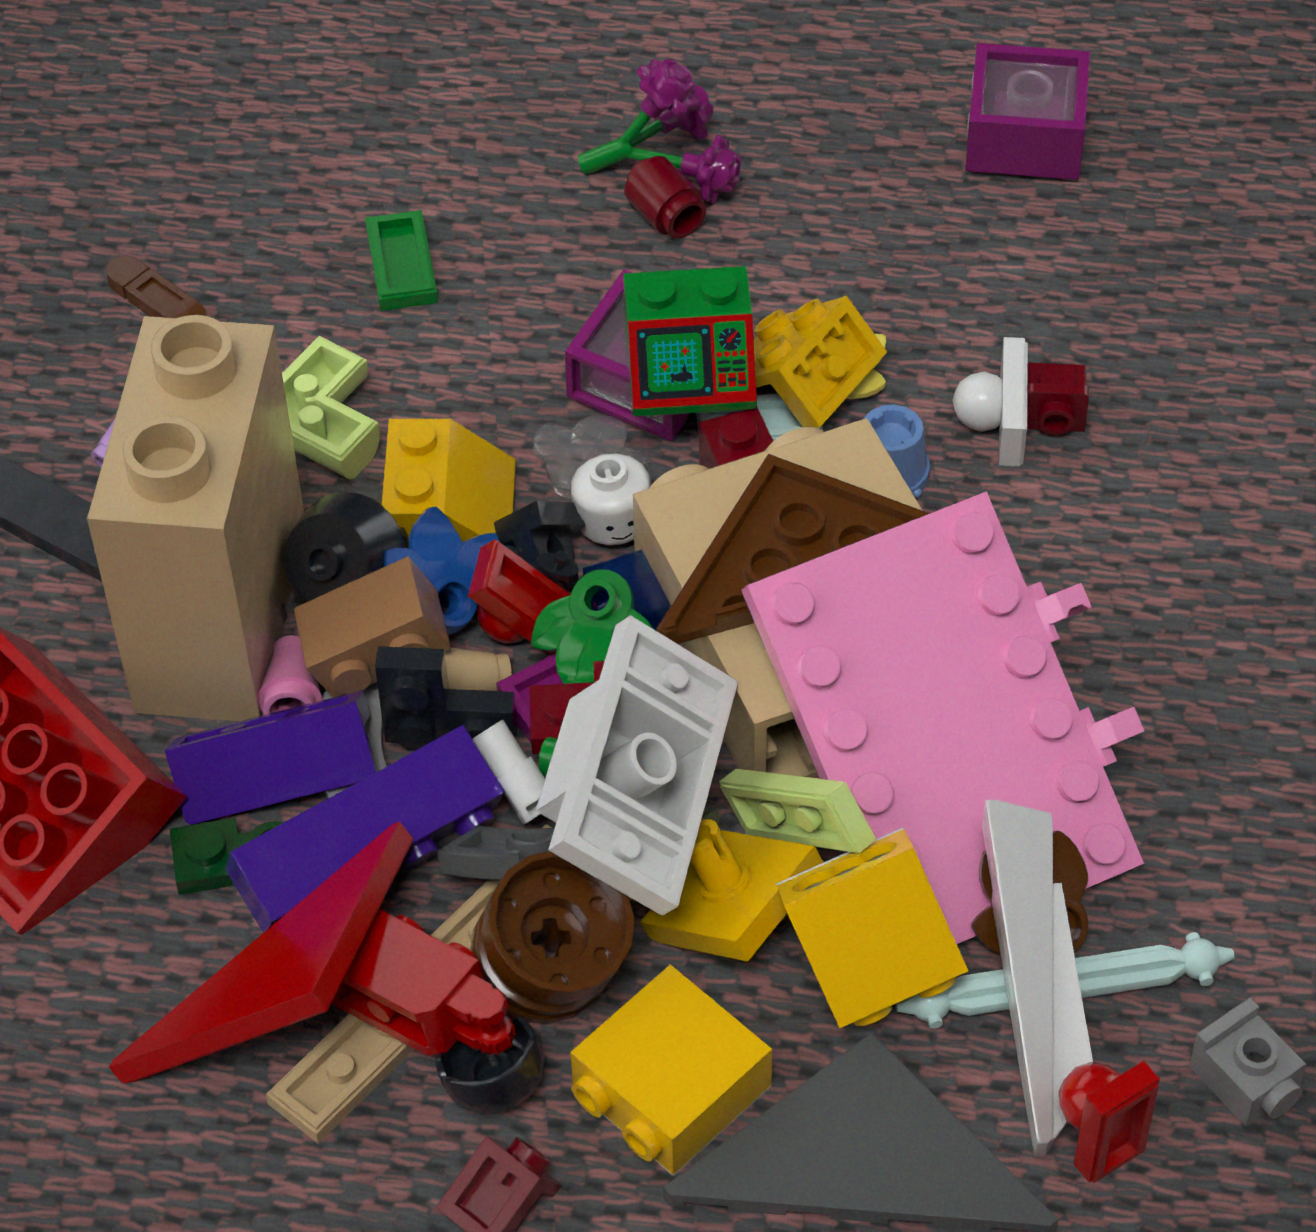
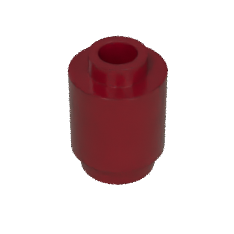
[624,156,706,239]

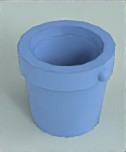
[864,404,930,498]

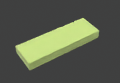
[719,769,877,853]

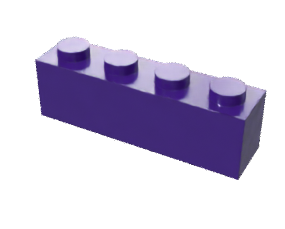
[225,725,504,933]

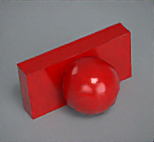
[468,539,571,656]
[1058,1060,1160,1183]

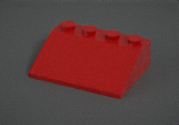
[0,627,187,935]

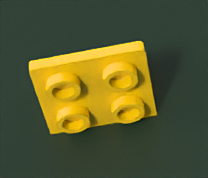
[754,296,887,428]

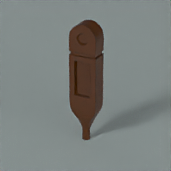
[106,255,207,318]

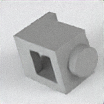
[1190,998,1306,1127]

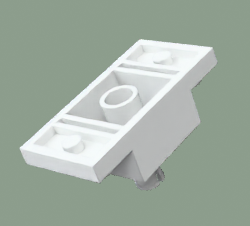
[536,615,738,915]

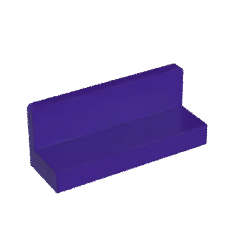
[165,690,377,824]

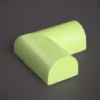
[282,336,380,480]

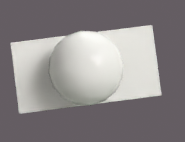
[952,337,1028,466]

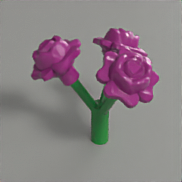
[578,59,741,205]

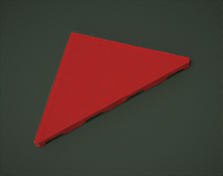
[109,821,413,1084]

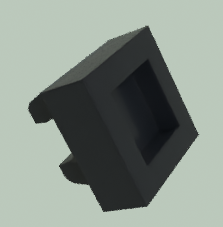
[494,500,585,564]

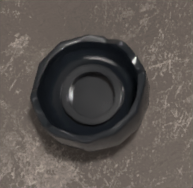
[435,1016,544,1115]

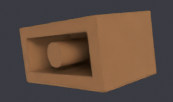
[294,556,451,697]

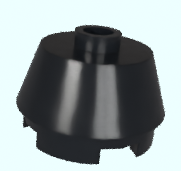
[284,492,409,601]

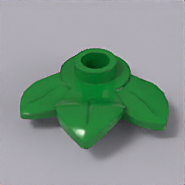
[531,569,652,684]

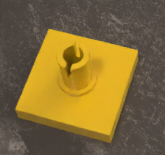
[640,819,824,962]

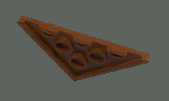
[656,454,930,644]

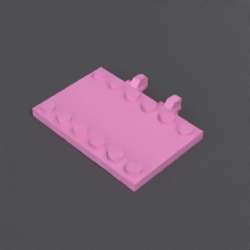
[741,491,1144,944]

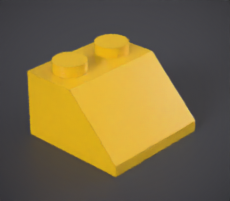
[382,419,516,542]

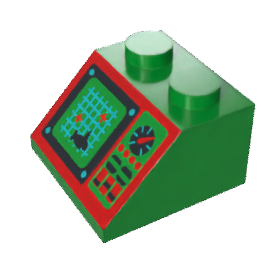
[623,266,757,417]

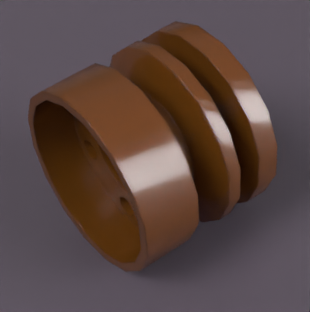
[470,851,635,1025]

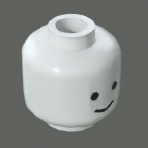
[571,453,651,545]

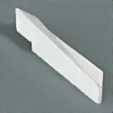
[982,800,1093,1156]

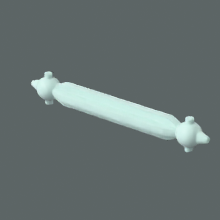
[895,932,1235,1029]

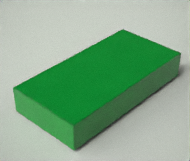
[365,210,438,311]

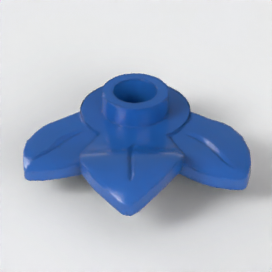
[384,506,499,634]

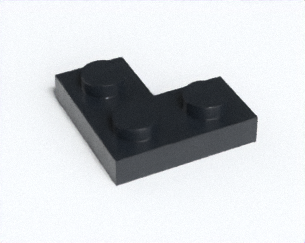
[375,646,517,750]

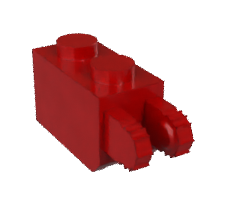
[332,909,516,1056]

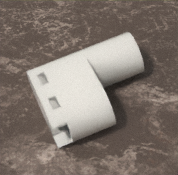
[472,720,545,825]

